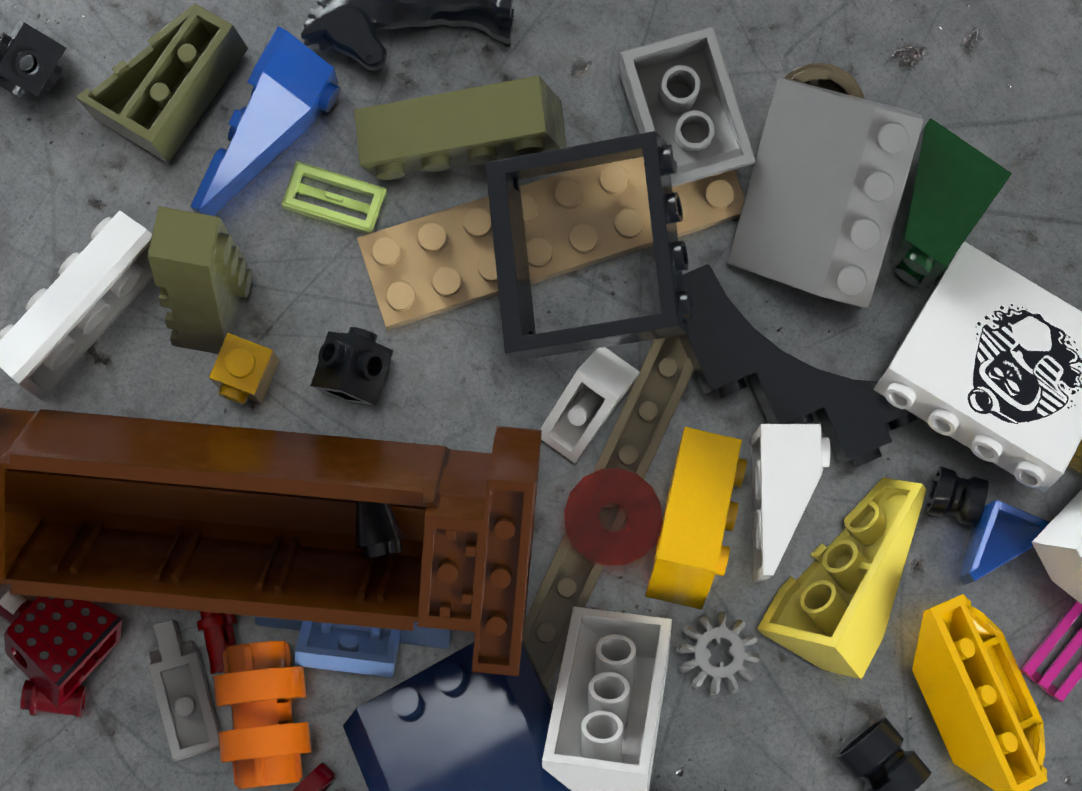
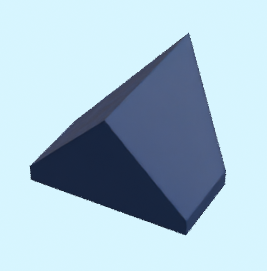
[960,500,1050,585]

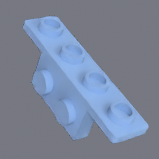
[255,616,451,678]

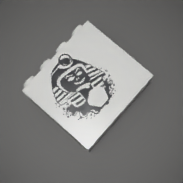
[873,241,1082,493]

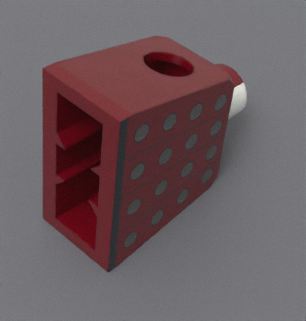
[0,590,122,708]

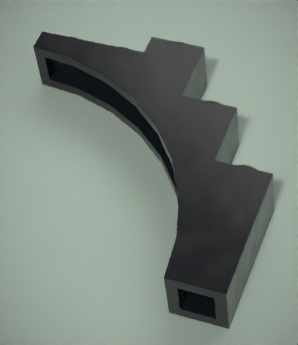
[658,264,918,467]

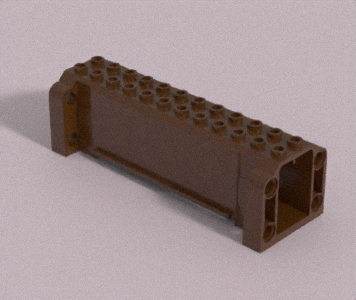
[0,408,542,676]

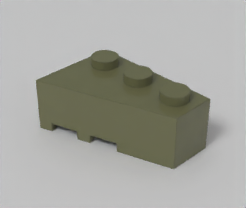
[76,3,248,163]

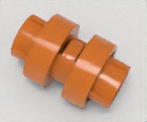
[213,641,312,789]

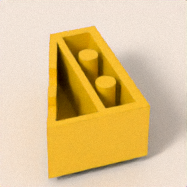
[645,427,747,610]

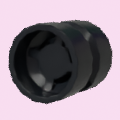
[836,717,932,791]

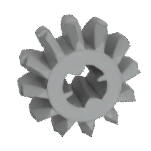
[676,611,761,696]

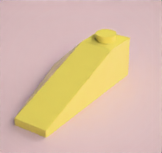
[757,477,927,680]

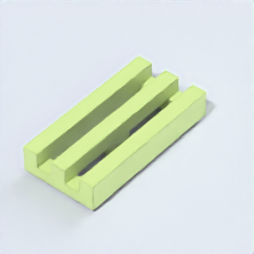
[281,161,388,235]

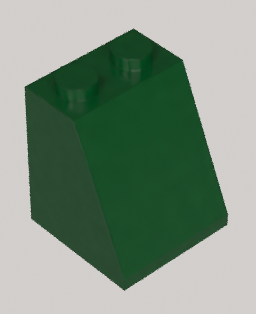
[889,118,1012,288]

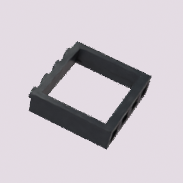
[485,131,694,361]

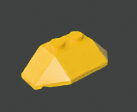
[912,594,1048,791]

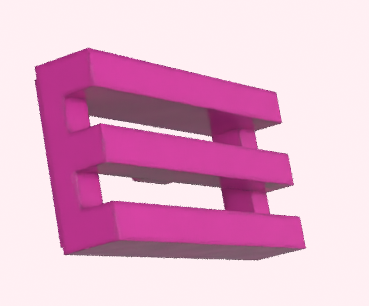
[1020,599,1082,702]

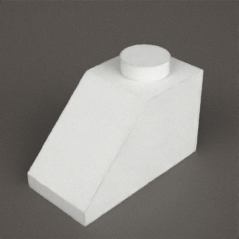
[540,347,640,464]

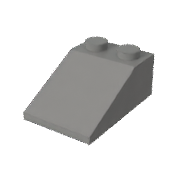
[618,26,756,187]

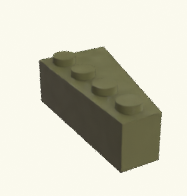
[354,75,567,180]
[148,206,252,354]

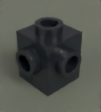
[0,20,66,98]
[310,327,393,406]

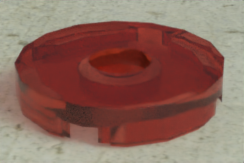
[564,468,662,567]

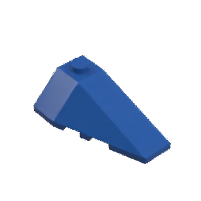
[190,26,340,216]

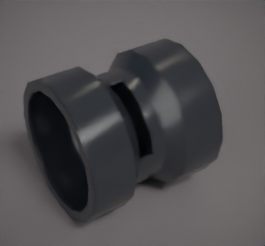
[926,467,989,527]

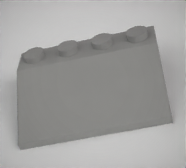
[727,77,924,309]

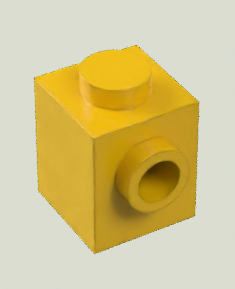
[209,333,280,405]

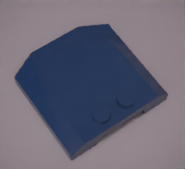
[343,641,571,791]

